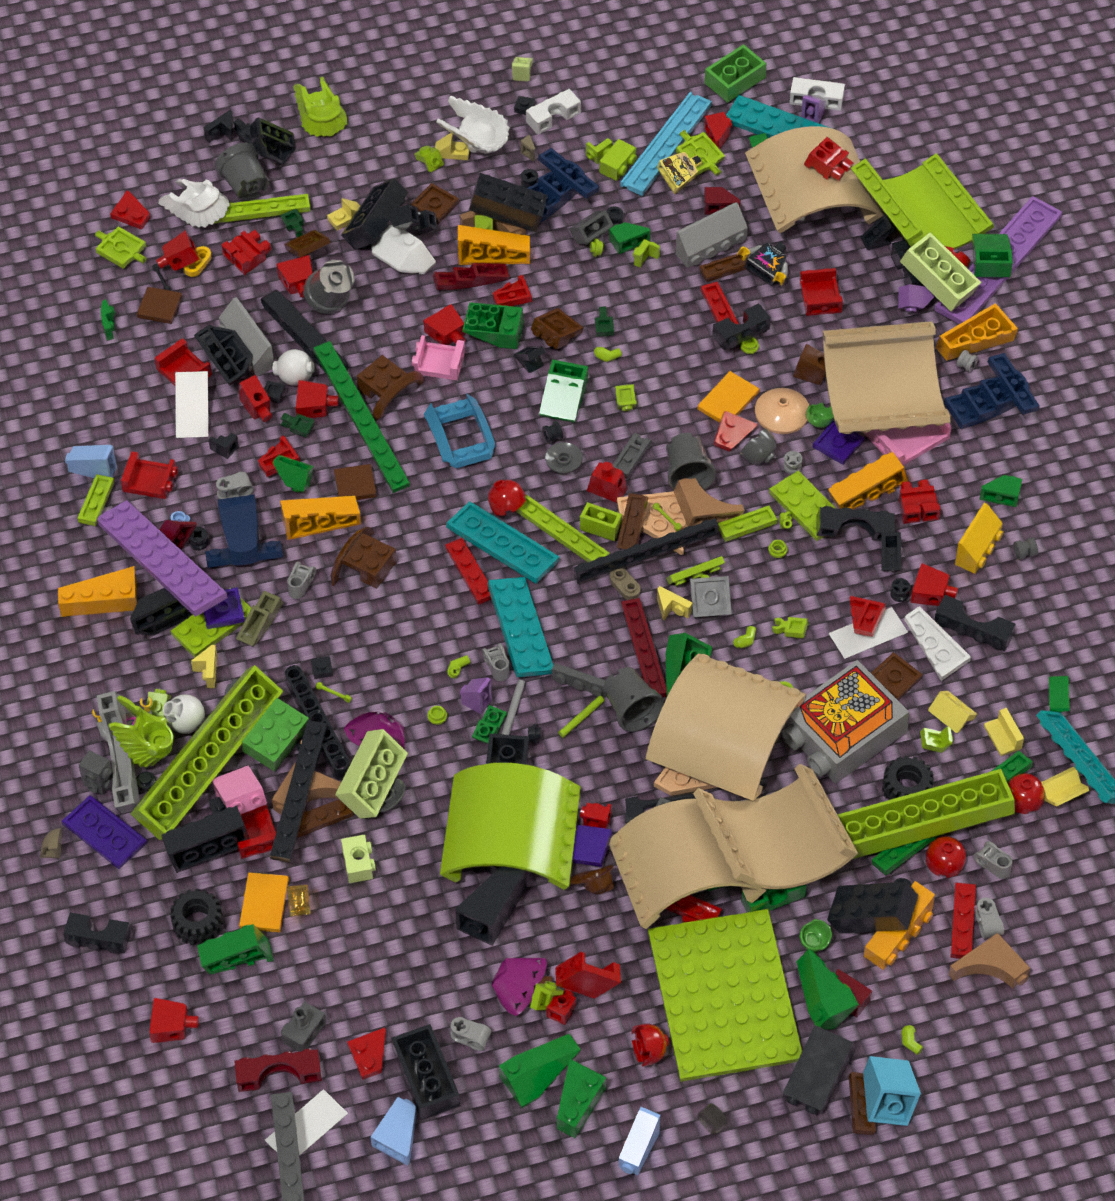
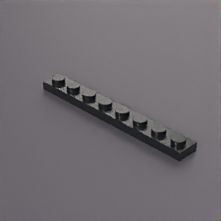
[574,518,718,583]
[270,720,327,863]

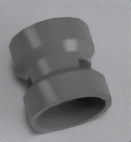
[1013,537,1038,560]

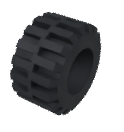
[882,756,934,800]
[170,889,223,945]

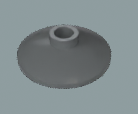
[545,442,582,473]
[379,779,405,812]

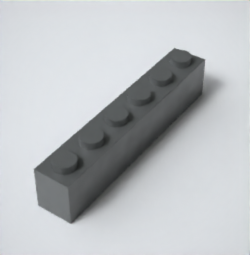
[271,1092,305,1201]

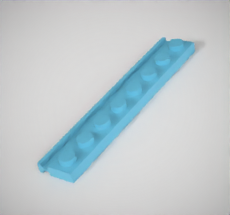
[620,92,712,196]

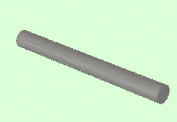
[502,680,525,735]

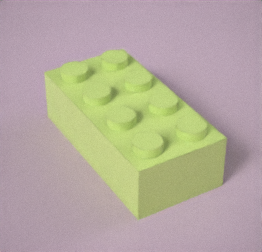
[900,233,981,311]
[335,729,408,819]

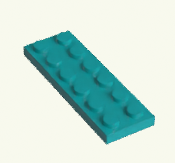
[726,95,833,138]
[446,501,559,584]
[487,577,553,677]
[1036,710,1115,804]

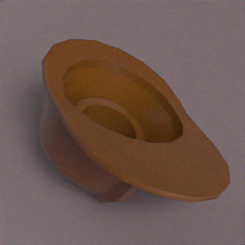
[570,865,614,894]

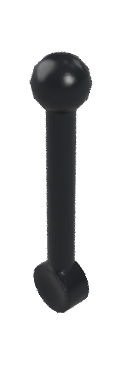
[152,264,170,291]

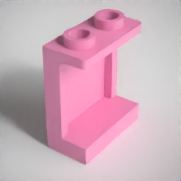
[412,335,465,381]
[212,765,267,814]

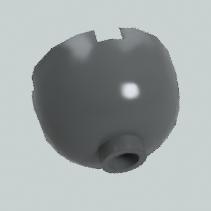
[740,428,776,465]

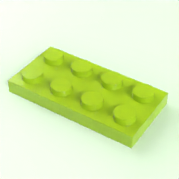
[769,470,835,541]
[171,588,251,658]

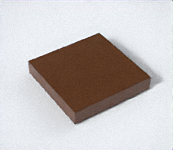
[410,183,460,224]
[284,230,331,258]
[137,287,182,324]
[334,464,377,500]
[871,652,923,701]

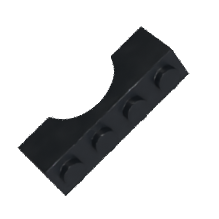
[816,506,895,541]
[934,595,1016,651]

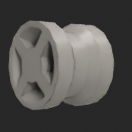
[956,350,979,373]
[783,451,803,475]

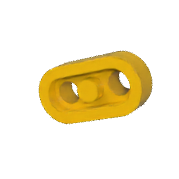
[184,246,212,277]

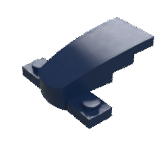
[528,148,600,223]
[944,353,1040,429]
[205,494,283,568]

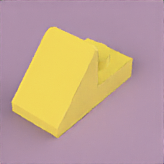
[435,133,470,160]
[327,198,360,231]
[657,586,692,620]
[191,645,217,688]

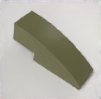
[236,591,284,647]

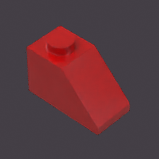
[704,112,732,149]

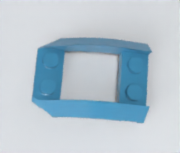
[424,393,496,468]

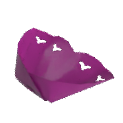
[344,711,405,750]
[492,958,547,1016]

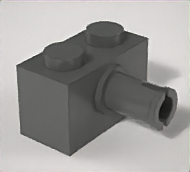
[281,1002,326,1052]

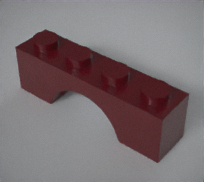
[234,1049,322,1092]

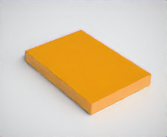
[697,371,760,423]
[239,872,289,932]

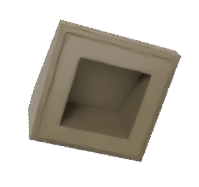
[521,135,535,162]

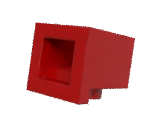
[580,803,611,829]
[546,989,576,1025]

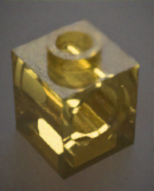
[287,884,311,916]

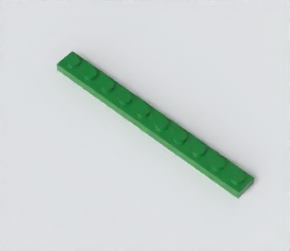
[314,341,410,493]
[872,751,1033,876]

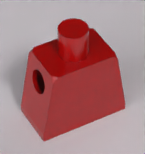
[156,230,200,271]
[276,255,312,298]
[423,304,466,345]
[239,375,272,422]
[295,380,339,418]
[587,462,627,503]
[910,563,958,606]
[149,998,199,1043]

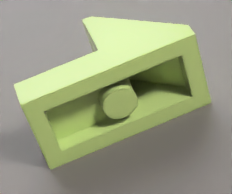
[512,57,533,81]

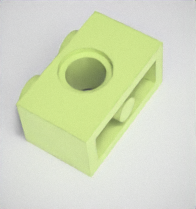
[341,835,376,883]

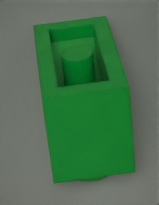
[609,222,651,254]
[273,455,314,492]
[979,475,1022,507]

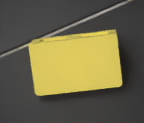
[928,691,977,733]
[984,708,1024,756]
[1041,767,1089,806]

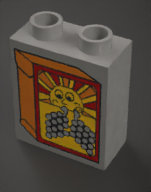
[781,660,909,784]

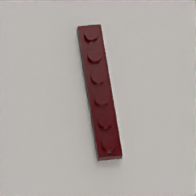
[621,598,667,697]

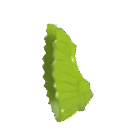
[293,76,347,137]
[109,695,173,768]

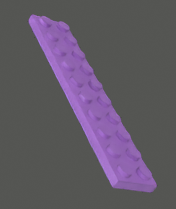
[935,196,1062,324]
[97,500,228,617]

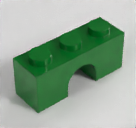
[741,884,806,913]

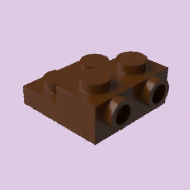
[531,308,584,349]

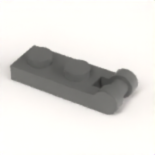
[613,433,652,479]

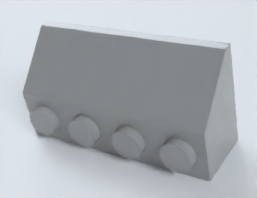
[676,202,748,268]
[218,297,274,376]

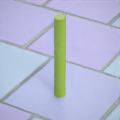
[558,696,604,738]

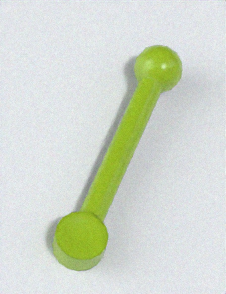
[653,503,682,531]
[316,682,352,703]

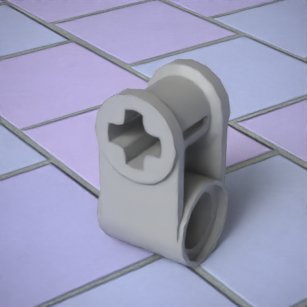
[216,472,254,499]
[287,561,316,599]
[482,643,510,681]
[973,841,1012,879]
[975,897,1004,939]
[450,1017,492,1051]

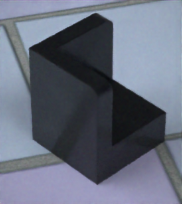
[208,433,239,459]

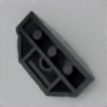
[249,117,296,165]
[194,325,253,386]
[130,588,192,636]

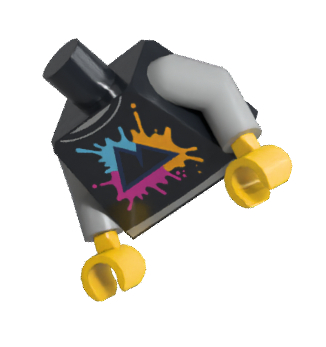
[737,242,788,286]

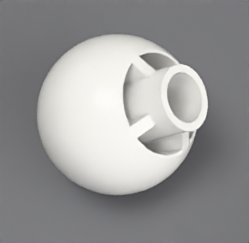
[272,349,315,386]
[163,694,205,734]

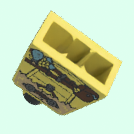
[657,152,702,194]

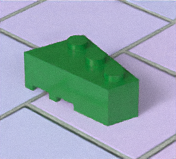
[197,924,273,974]
[557,1059,606,1138]

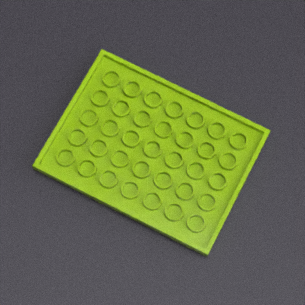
[648,909,802,1082]

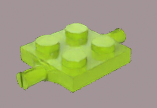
[676,130,725,177]
[95,226,147,269]

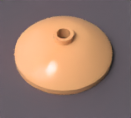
[755,388,809,434]

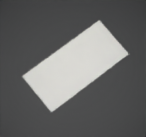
[175,371,208,438]
[829,607,908,659]
[265,1089,348,1155]

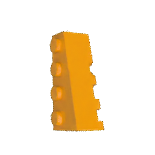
[458,225,530,265]
[935,303,1018,361]
[828,451,908,510]
[280,496,361,540]
[58,566,138,617]
[864,881,935,970]

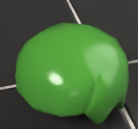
[805,403,834,428]
[799,919,832,952]

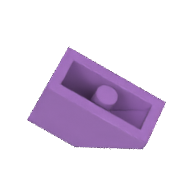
[801,95,826,123]
[898,284,935,313]
[460,678,492,714]

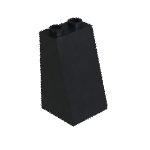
[455,866,527,946]
[783,1025,855,1115]

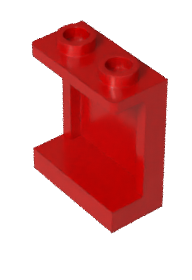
[800,268,843,316]
[154,338,212,387]
[121,451,178,499]
[238,804,277,859]
[555,952,621,999]

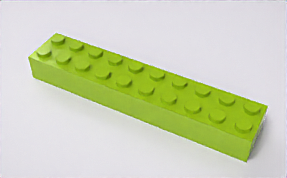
[130,665,283,840]
[837,769,1015,860]

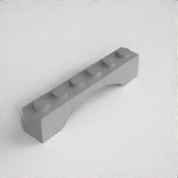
[96,691,140,814]

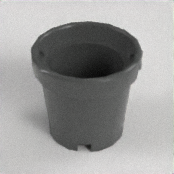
[215,142,269,201]
[303,260,354,314]
[666,433,716,490]
[603,667,664,732]

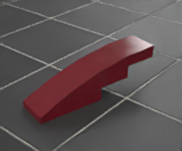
[433,263,509,290]

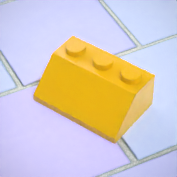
[955,503,1003,574]

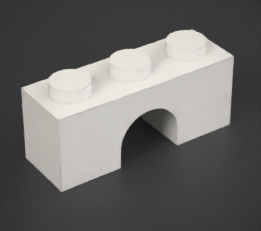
[790,77,845,111]
[526,89,581,135]

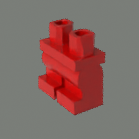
[804,137,854,181]
[221,230,271,275]
[899,479,941,524]

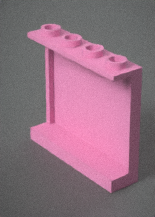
[863,423,951,465]

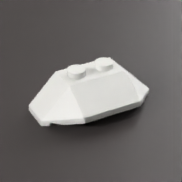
[371,225,436,275]

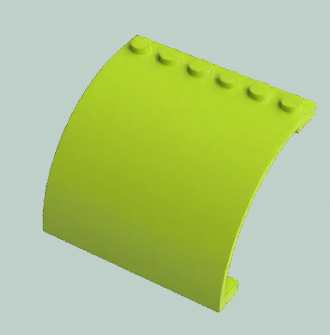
[851,153,994,250]
[440,763,581,890]

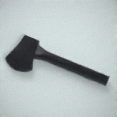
[625,792,696,824]

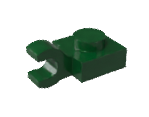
[280,209,304,238]
[595,306,614,337]
[280,413,315,438]

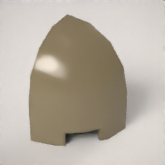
[40,828,63,858]

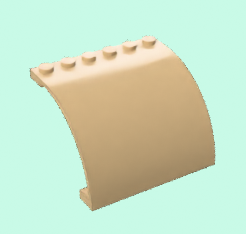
[745,127,883,233]
[823,321,950,434]
[645,653,806,801]
[693,764,858,889]
[609,799,766,929]

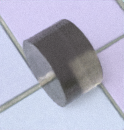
[697,1103,728,1135]

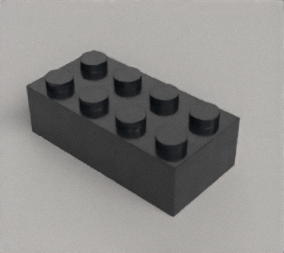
[469,173,547,232]
[341,178,408,250]
[486,733,529,765]
[161,806,250,873]
[827,881,918,934]
[391,1024,460,1120]

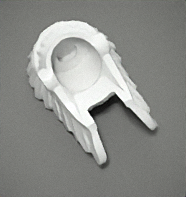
[436,96,509,154]
[158,179,230,228]

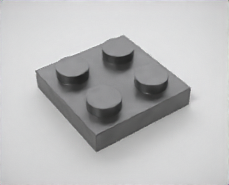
[690,576,732,618]

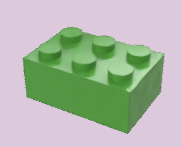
[705,44,767,103]
[242,698,309,772]

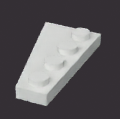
[904,606,971,681]

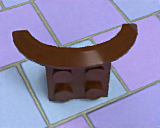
[357,355,424,421]
[330,527,397,589]

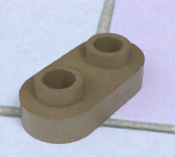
[610,568,640,600]

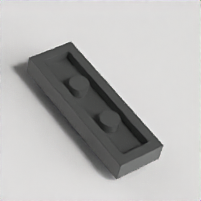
[552,663,607,698]

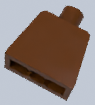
[793,344,826,385]

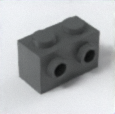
[569,210,613,245]
[79,750,113,795]

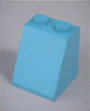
[863,1056,921,1126]

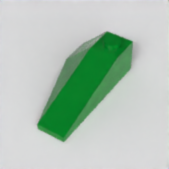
[665,633,712,697]
[796,949,859,1029]
[499,1034,581,1108]

